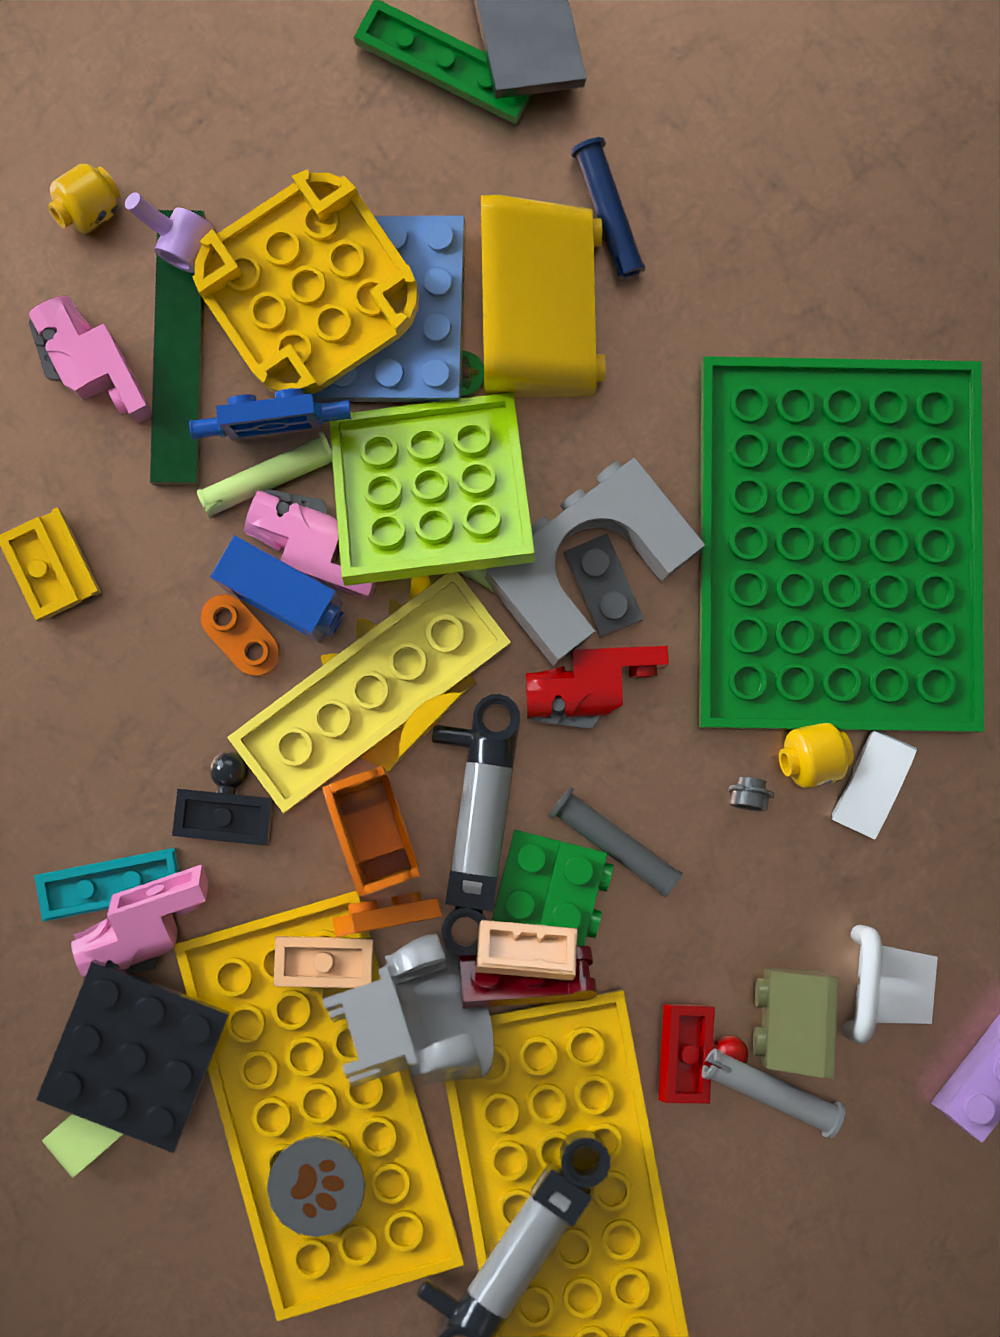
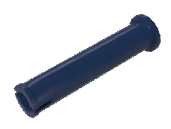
[570,137,646,280]

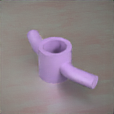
[125,193,217,273]

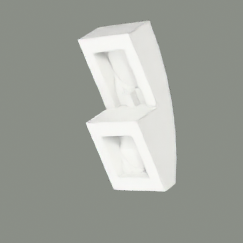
[832,730,917,839]

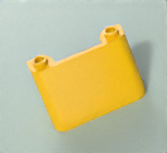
[481,195,606,398]

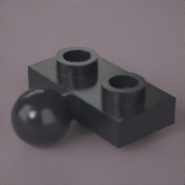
[172,751,274,846]

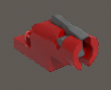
[526,645,669,729]

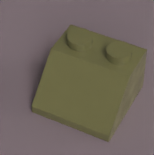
[753,968,838,1079]

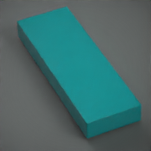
[34,848,181,922]

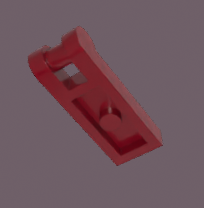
[458,945,597,1009]

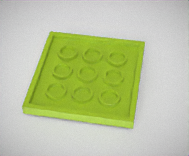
[329,392,535,586]

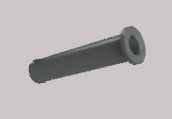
[548,786,683,897]

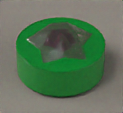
[461,350,484,398]

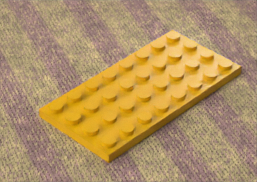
[174,891,464,1321]
[445,989,689,1337]

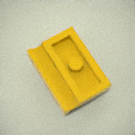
[0,507,101,622]

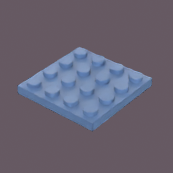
[312,216,466,402]

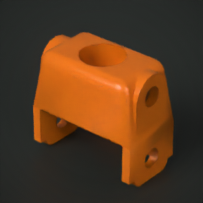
[322,766,421,897]

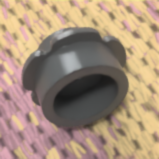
[728,777,774,812]

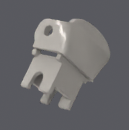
[322,933,494,1087]

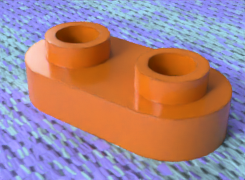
[201,594,281,677]

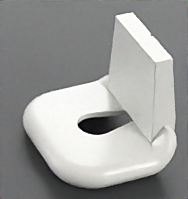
[842,925,938,1044]

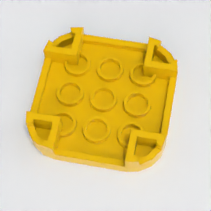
[192,169,419,394]

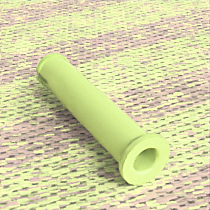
[197,430,333,518]

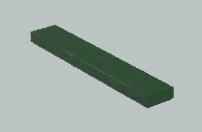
[150,210,206,486]

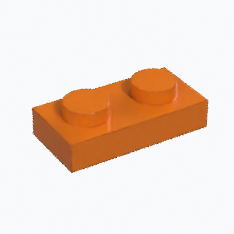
[332,892,442,937]

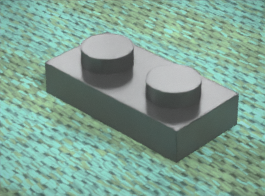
[564,534,644,638]

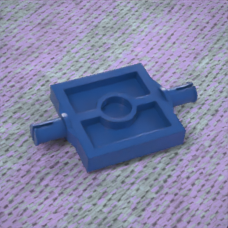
[189,388,352,440]

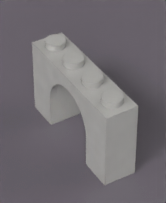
[484,457,705,667]

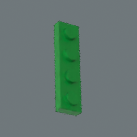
[354,0,532,124]

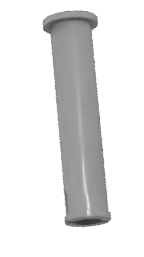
[702,1048,846,1139]

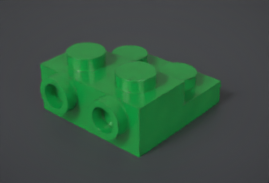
[491,829,613,946]

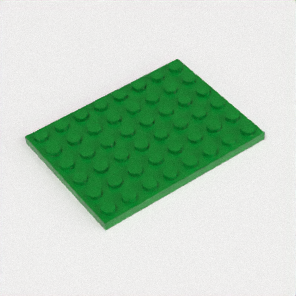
[699,356,984,733]

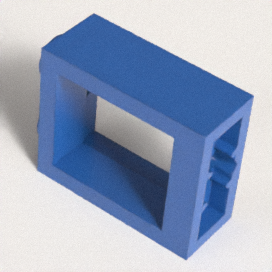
[210,535,345,643]

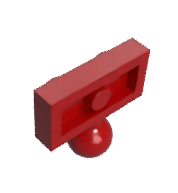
[658,1004,749,1104]

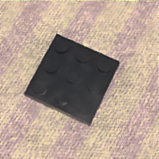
[36,960,230,1153]

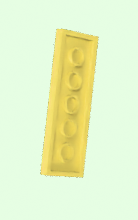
[227,572,511,813]

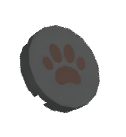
[267,1135,366,1237]

